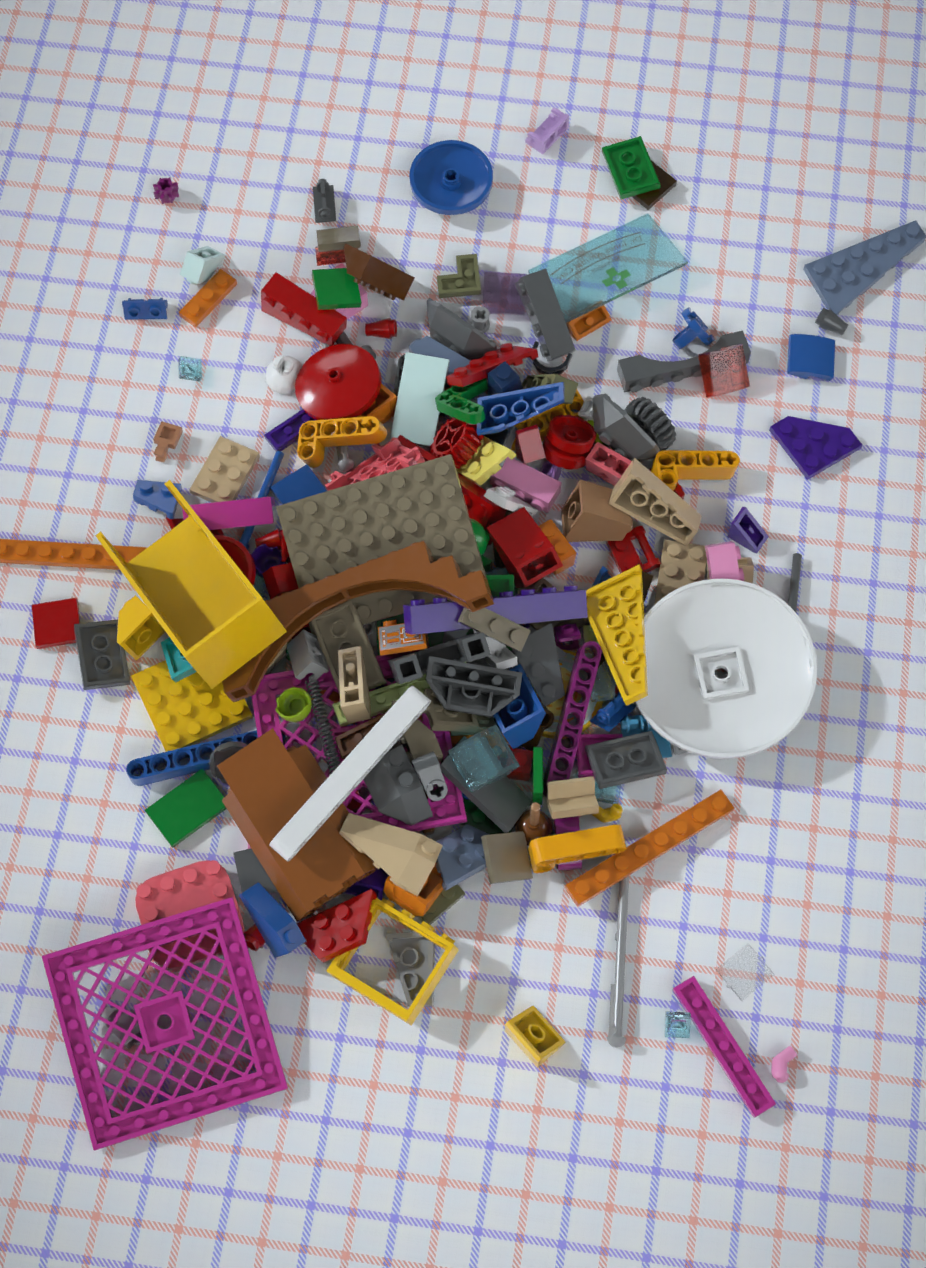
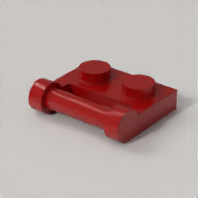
[606,525,661,573]

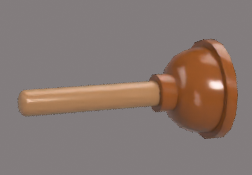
[515,802,552,846]

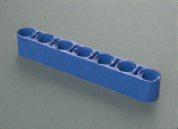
[126,730,287,786]

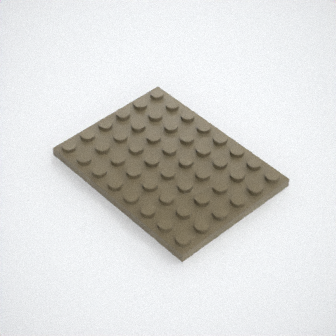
[276,454,487,636]

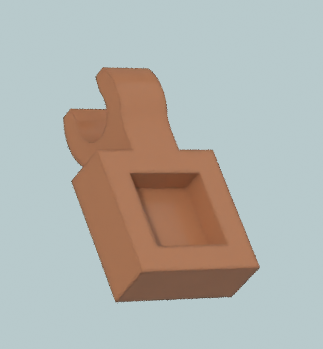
[153,421,183,463]

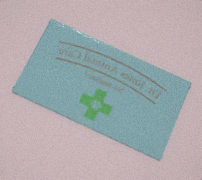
[528,213,688,323]

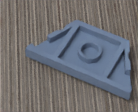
[436,824,490,891]

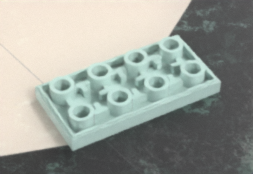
[390,352,450,446]

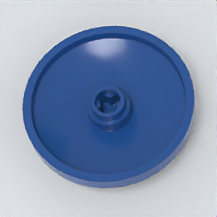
[409,140,493,215]

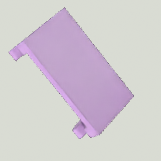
[525,108,569,154]

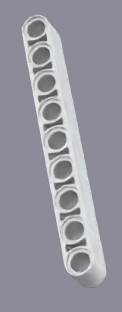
[269,685,431,861]

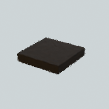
[632,160,677,210]

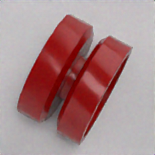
[542,415,596,470]

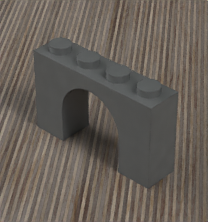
[388,632,491,684]

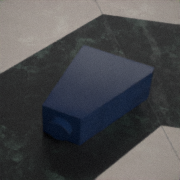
[488,361,523,396]

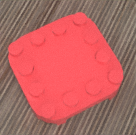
[325,437,425,491]
[135,860,245,972]

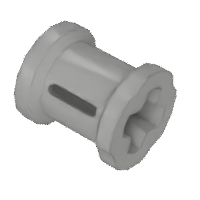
[471,306,490,333]

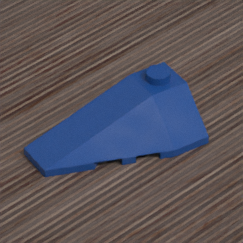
[477,382,564,436]

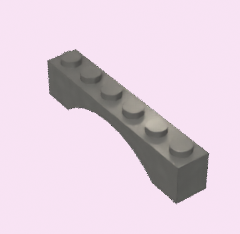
[617,330,751,393]

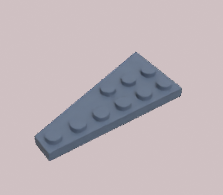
[803,220,926,316]

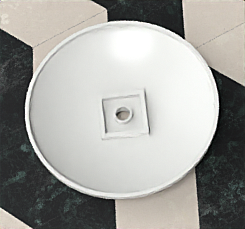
[636,579,817,759]

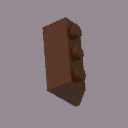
[344,244,415,301]

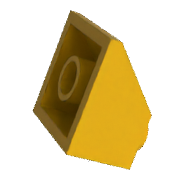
[117,595,165,661]

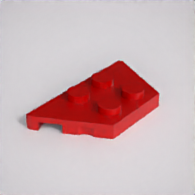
[297,889,377,963]

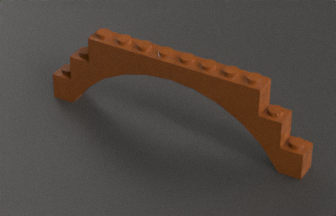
[222,541,494,702]

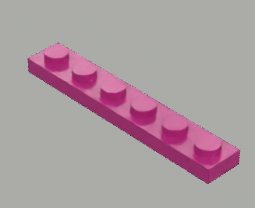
[673,976,776,1118]

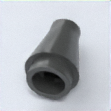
[815,308,849,335]

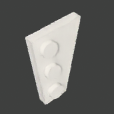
[484,486,538,518]

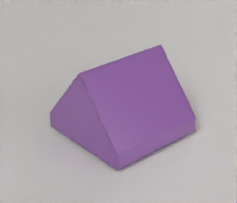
[540,461,562,480]

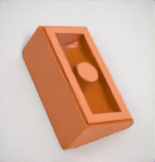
[565,301,612,341]

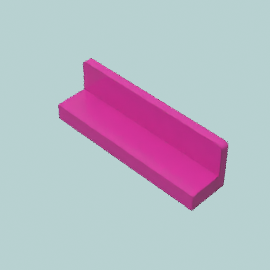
[182,497,275,530]

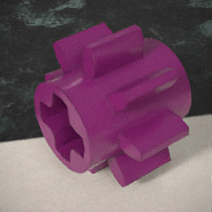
[153,177,179,204]

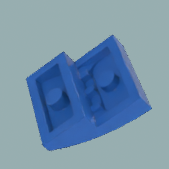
[787,334,835,381]

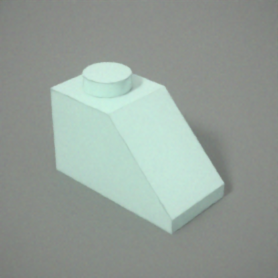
[180,246,225,285]

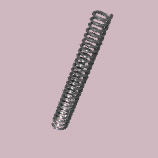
[305,680,341,774]

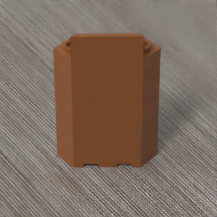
[217,728,378,921]

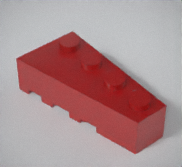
[261,272,347,346]

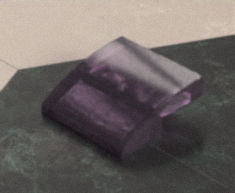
[482,272,527,316]

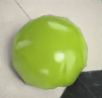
[275,687,312,723]

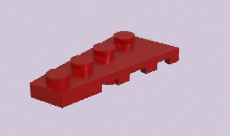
[446,343,539,387]

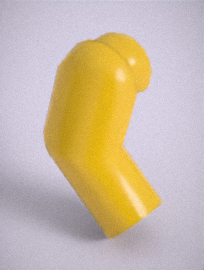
[591,804,623,823]

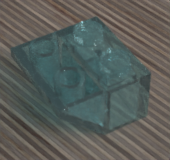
[448,725,520,793]

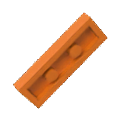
[179,269,237,328]

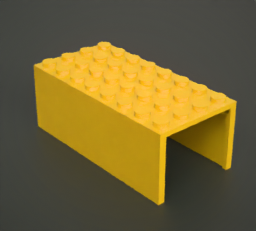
[95,480,287,689]

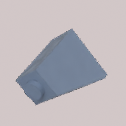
[409,336,470,387]

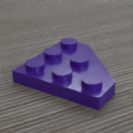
[769,416,862,480]

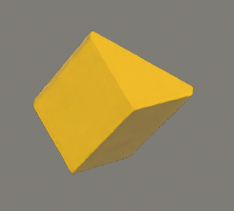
[505,1005,566,1068]

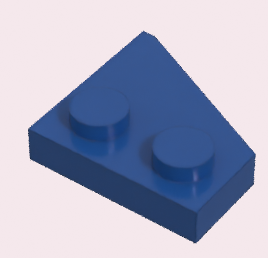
[133,480,182,519]

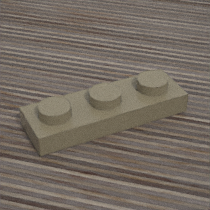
[458,608,531,652]

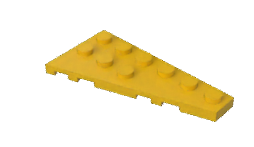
[586,564,648,706]

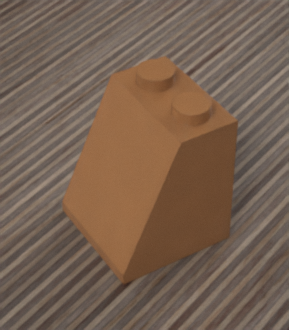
[561,479,633,542]

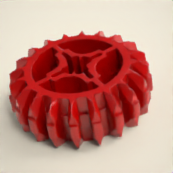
[430,417,484,469]

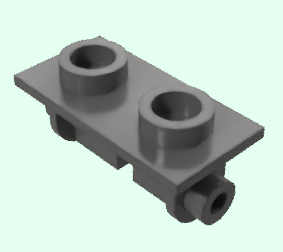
[313,179,336,223]

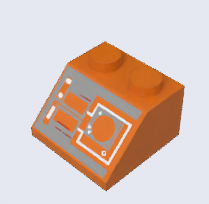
[378,620,429,656]

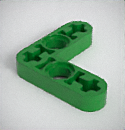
[435,378,488,424]

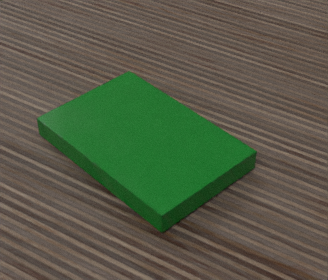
[602,136,660,200]
[145,769,227,848]

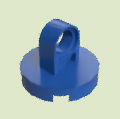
[672,307,715,349]

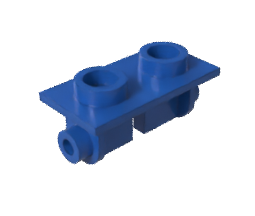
[122,298,168,320]
[590,691,636,732]

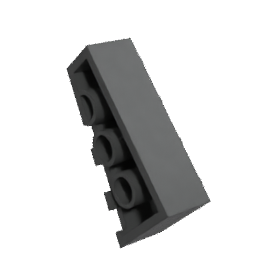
[515,268,576,361]

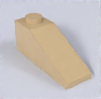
[338,646,371,723]

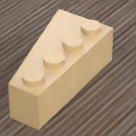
[609,458,701,546]

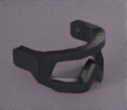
[532,341,572,375]

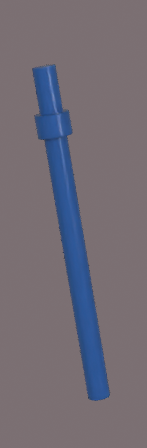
[238,451,284,550]

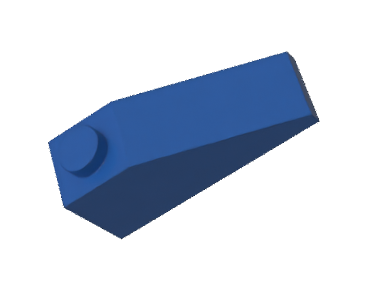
[239,882,306,958]

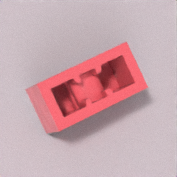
[586,442,632,486]

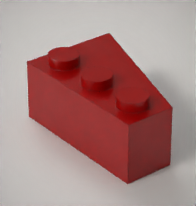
[457,473,507,545]

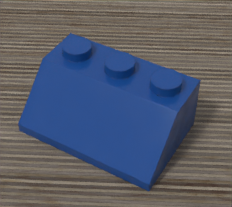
[494,664,546,749]

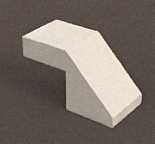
[473,629,518,669]

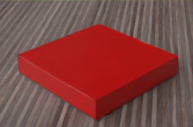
[32,598,81,649]

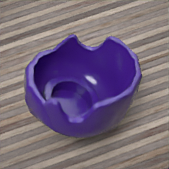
[251,544,286,578]

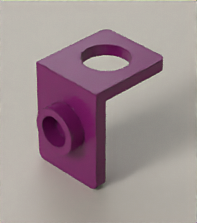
[553,624,581,651]

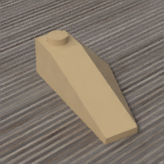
[339,813,443,896]

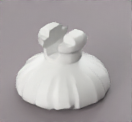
[265,356,303,394]

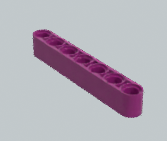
[543,641,602,797]

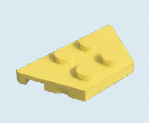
[456,436,517,486]

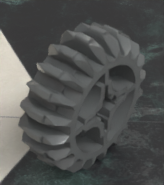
[624,397,676,451]

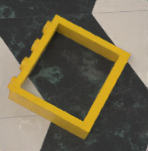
[326,898,459,1026]

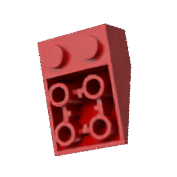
[486,507,563,588]

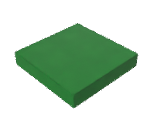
[312,268,362,310]
[532,747,543,807]

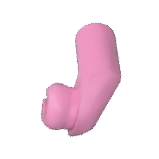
[771,1046,797,1083]

